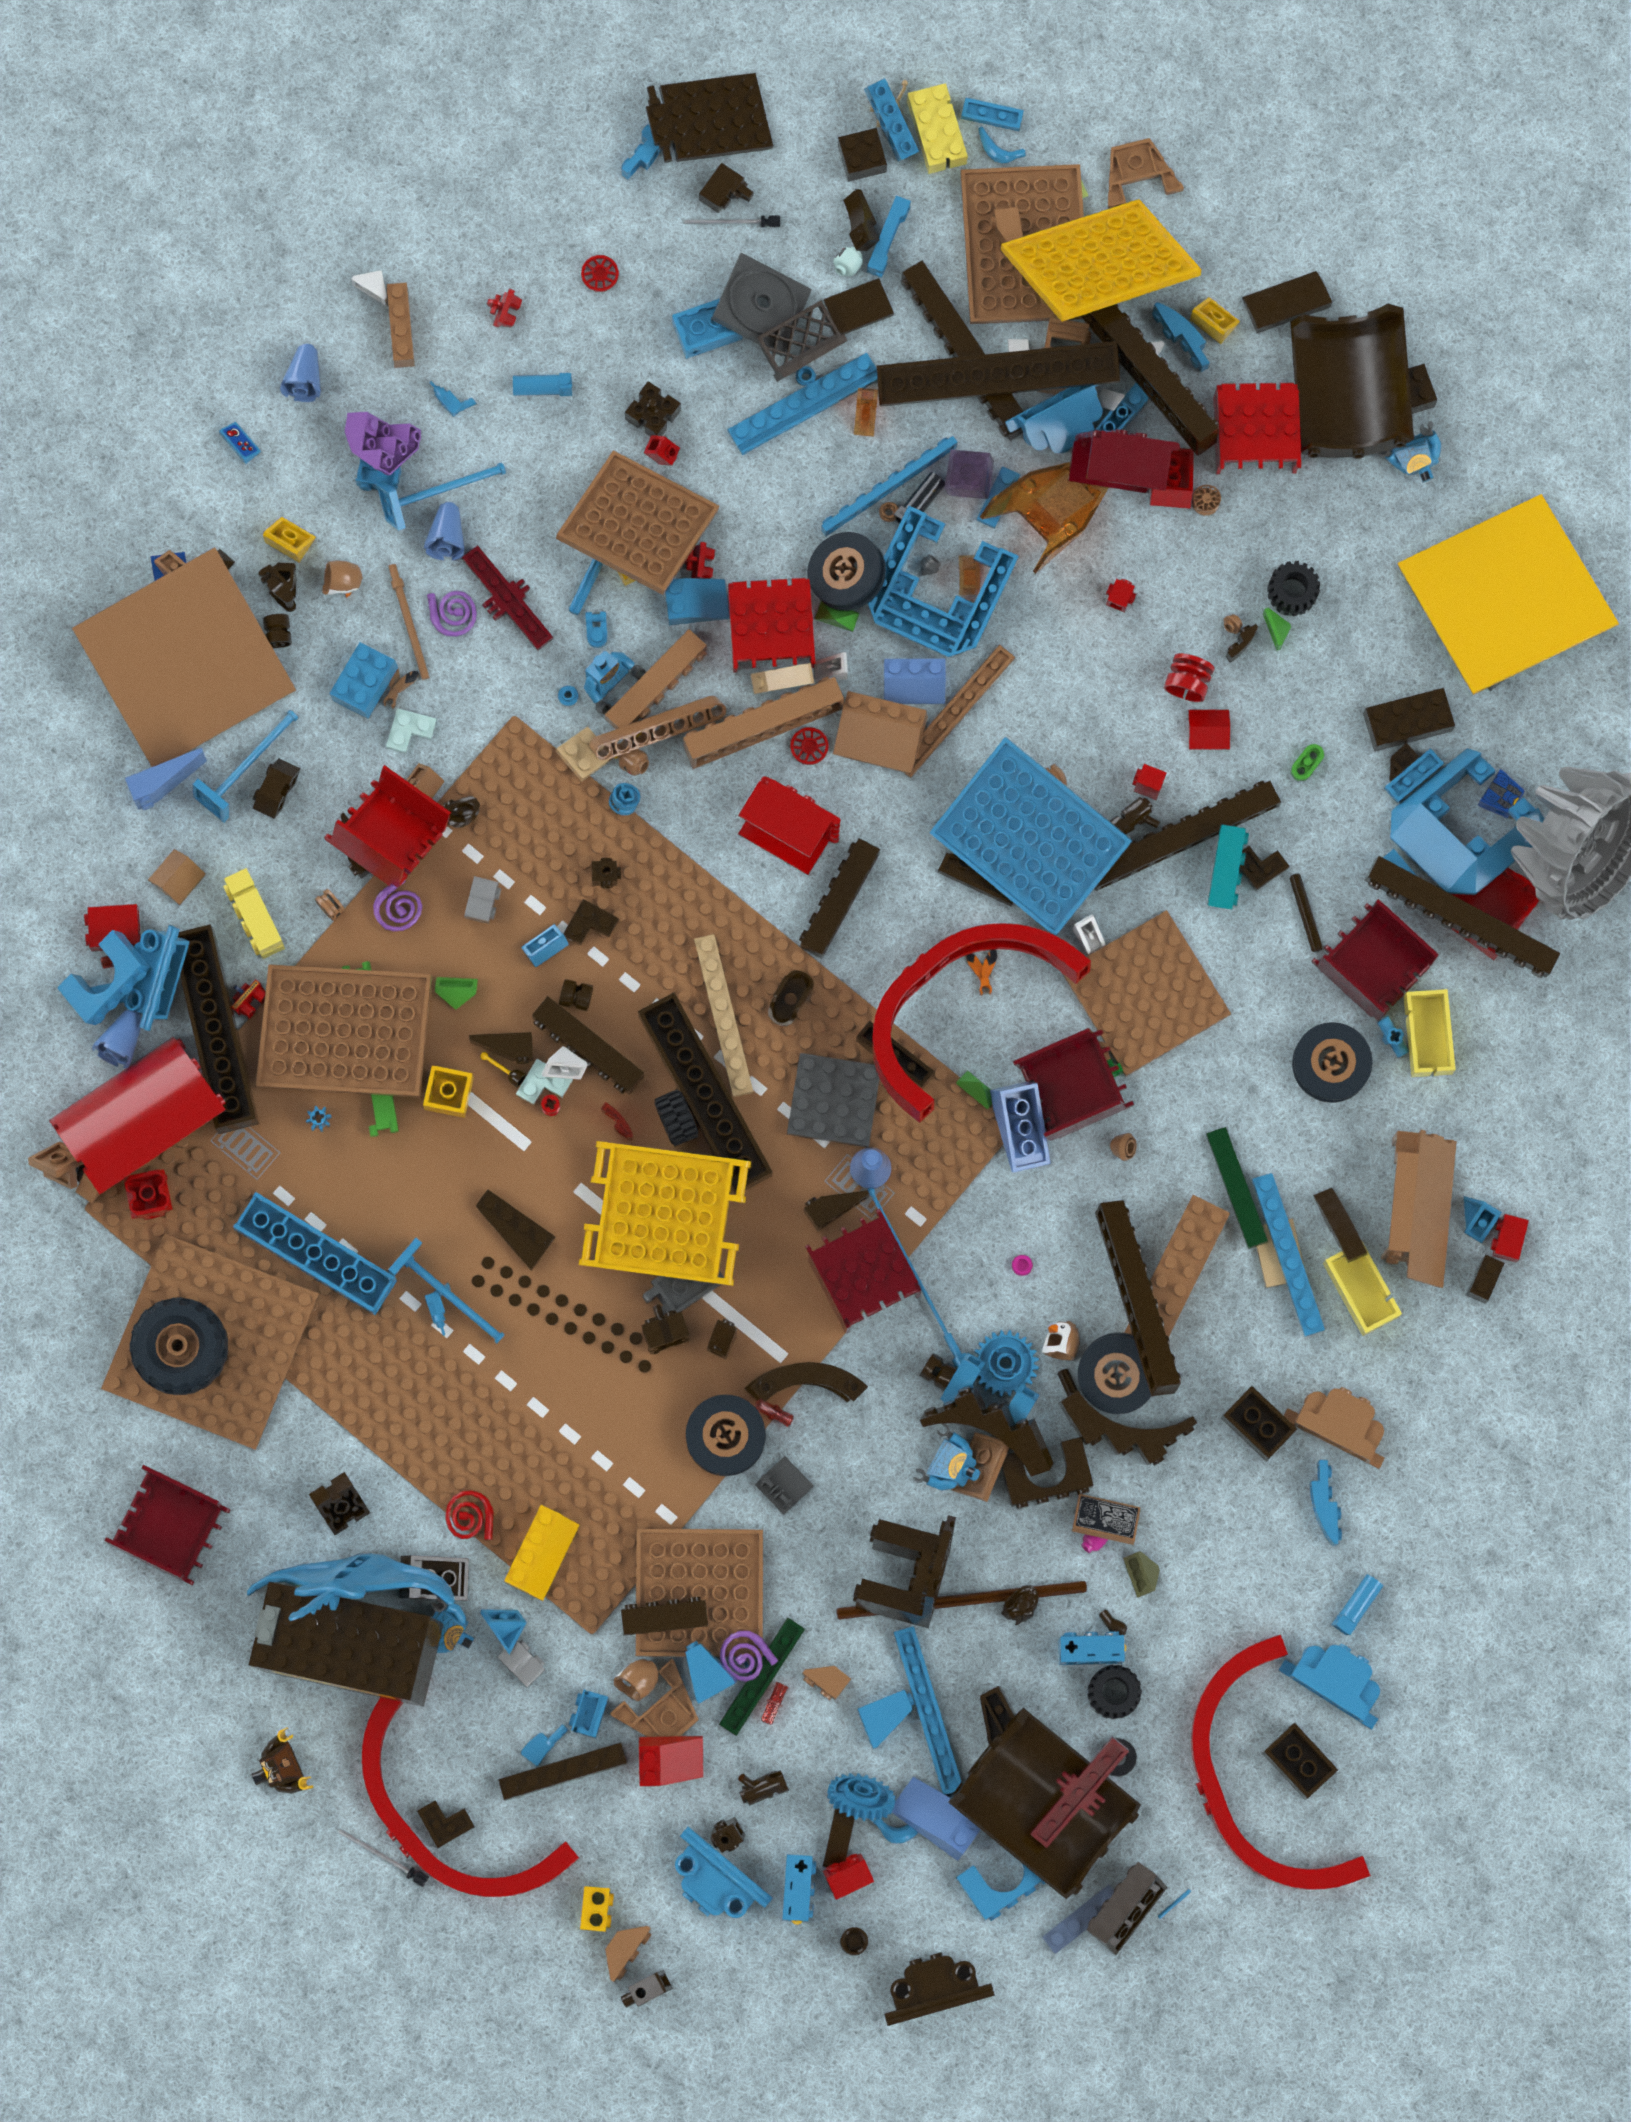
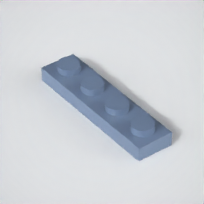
[1042,1884,1114,1954]

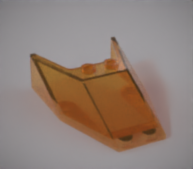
[980,461,1108,574]

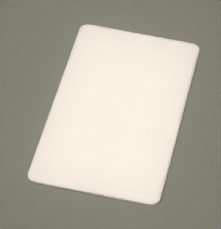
[1097,388,1125,410]

